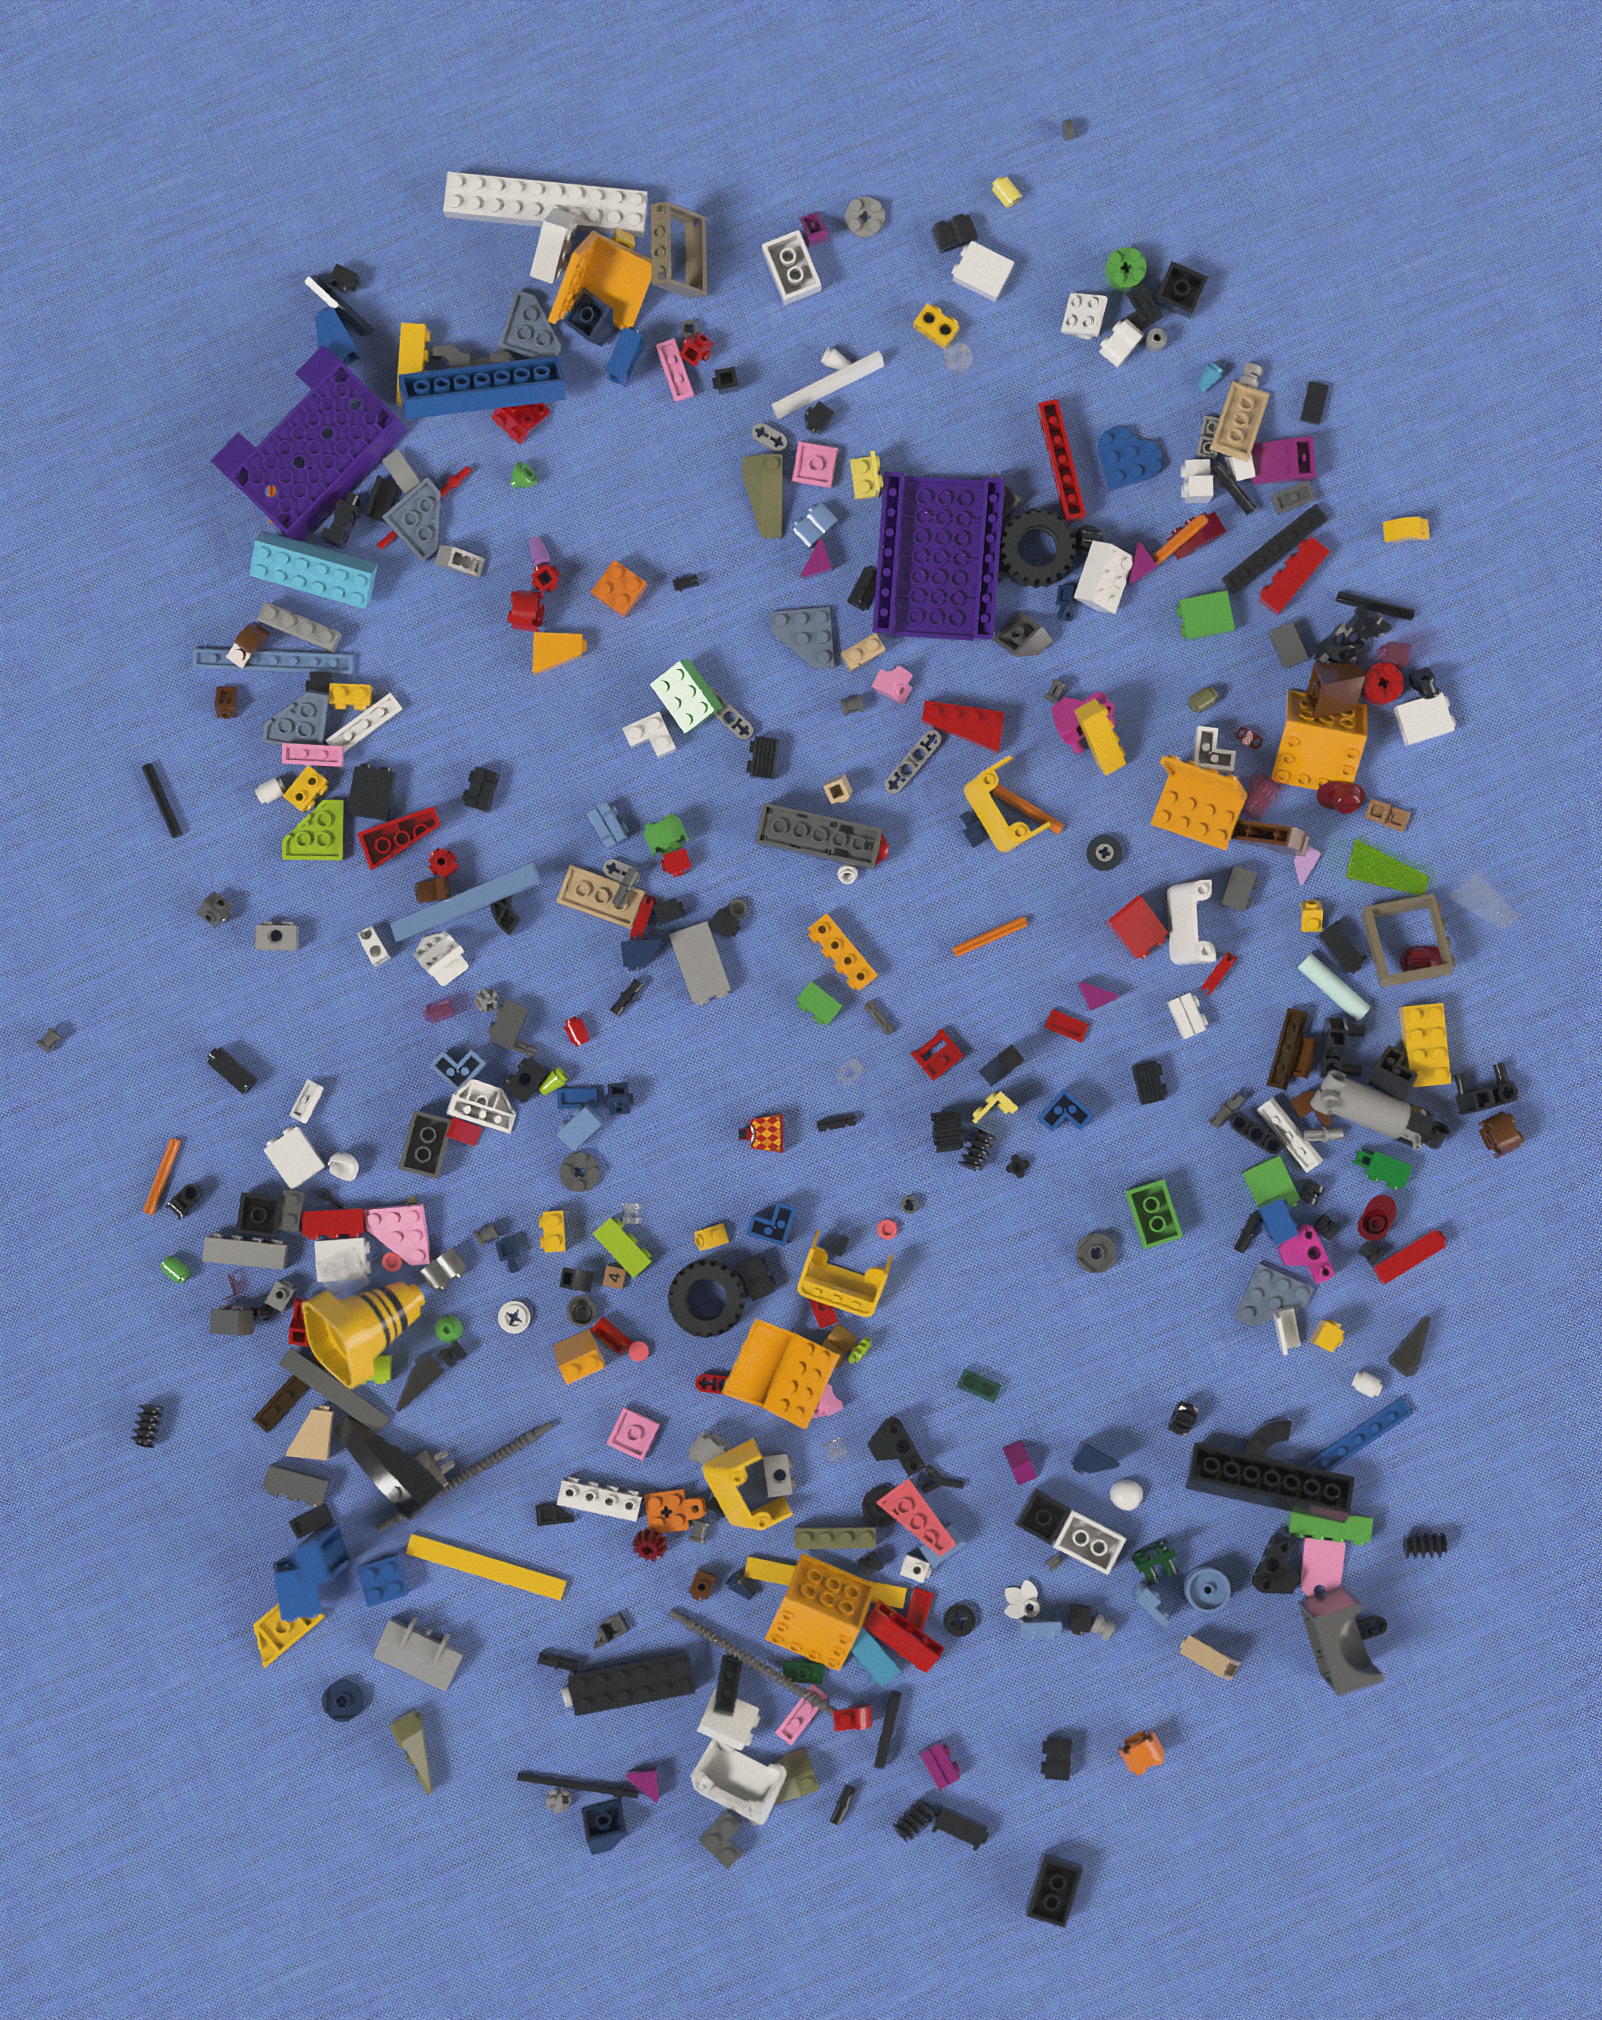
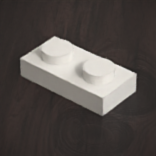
[290,1079,324,1124]

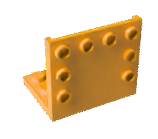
[548,231,652,330]
[1270,689,1367,790]
[1150,754,1248,851]
[722,1318,840,1429]
[765,1553,876,1671]

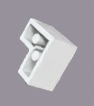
[1180,459,1213,503]
[622,712,676,759]
[1192,726,1236,773]

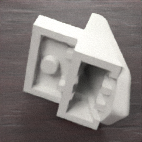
[413,930,468,986]

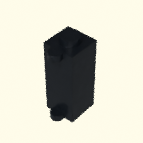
[1316,920,1368,974]
[206,1047,259,1095]
[932,1805,989,1851]

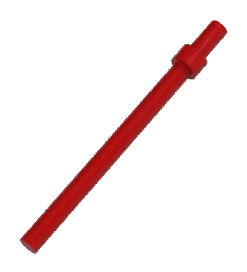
[376,465,472,550]

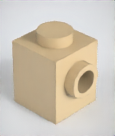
[823,773,853,804]

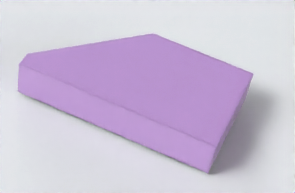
[1293,846,1321,886]

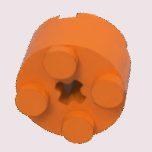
[1118,1729,1165,1776]

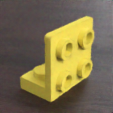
[850,450,883,500]
[971,1091,1018,1124]

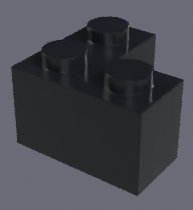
[1368,1045,1418,1102]

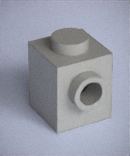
[265,1279,297,1312]

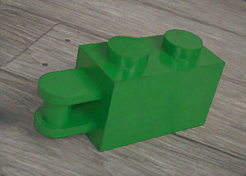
[1352,1150,1413,1191]

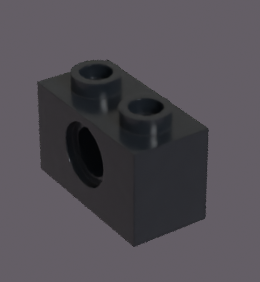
[504,1057,549,1104]

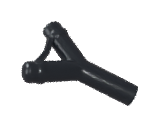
[922,1465,964,1494]

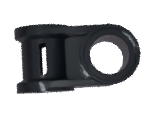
[1408,666,1440,699]
[165,1183,203,1221]

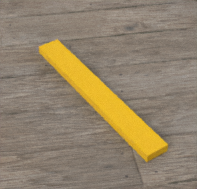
[406,1533,567,1601]
[744,1556,907,1609]

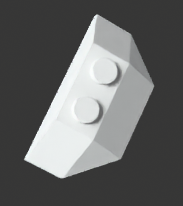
[447,1078,516,1134]

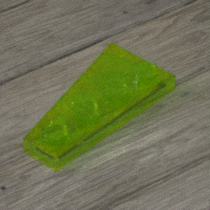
[1345,838,1429,896]

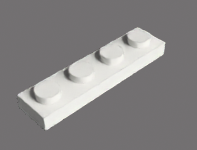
[326,692,403,753]
[1256,1097,1323,1173]

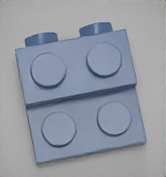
[1132,1581,1170,1628]
[1018,1617,1062,1640]

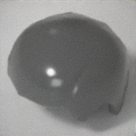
[566,1295,597,1327]

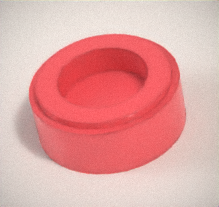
[877,1219,897,1240]
[382,1251,403,1272]
[628,1341,649,1362]

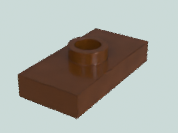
[1291,1036,1319,1079]

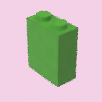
[1176,590,1235,642]
[1241,1155,1300,1208]

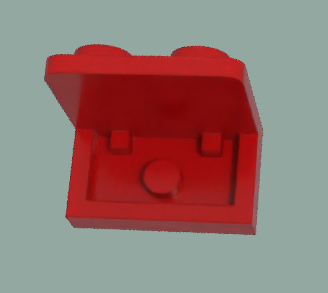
[491,403,550,445]

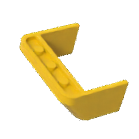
[964,756,1054,852]
[797,1230,894,1317]
[702,1438,793,1530]

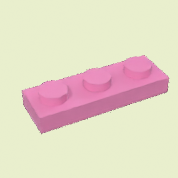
[656,339,694,403]
[282,743,344,767]
[775,1684,828,1745]

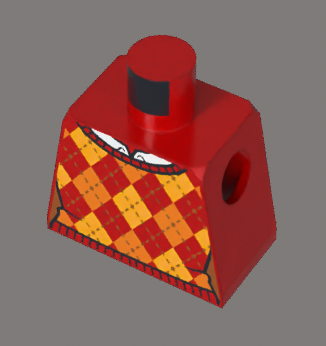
[738,1114,784,1153]

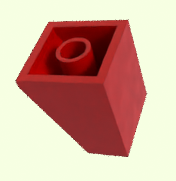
[1105,894,1168,960]

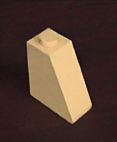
[286,1405,334,1460]
[1180,1635,1241,1680]

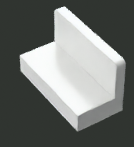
[1272,1306,1301,1355]

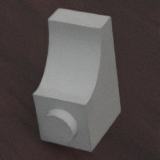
[434,545,485,578]

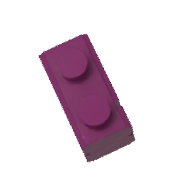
[919,1740,962,1790]

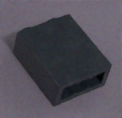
[347,763,397,822]

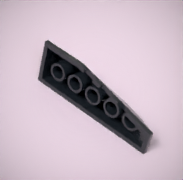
[335,1415,445,1521]

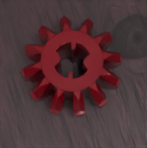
[632,1527,668,1562]

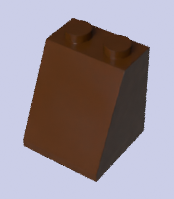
[1305,662,1367,718]

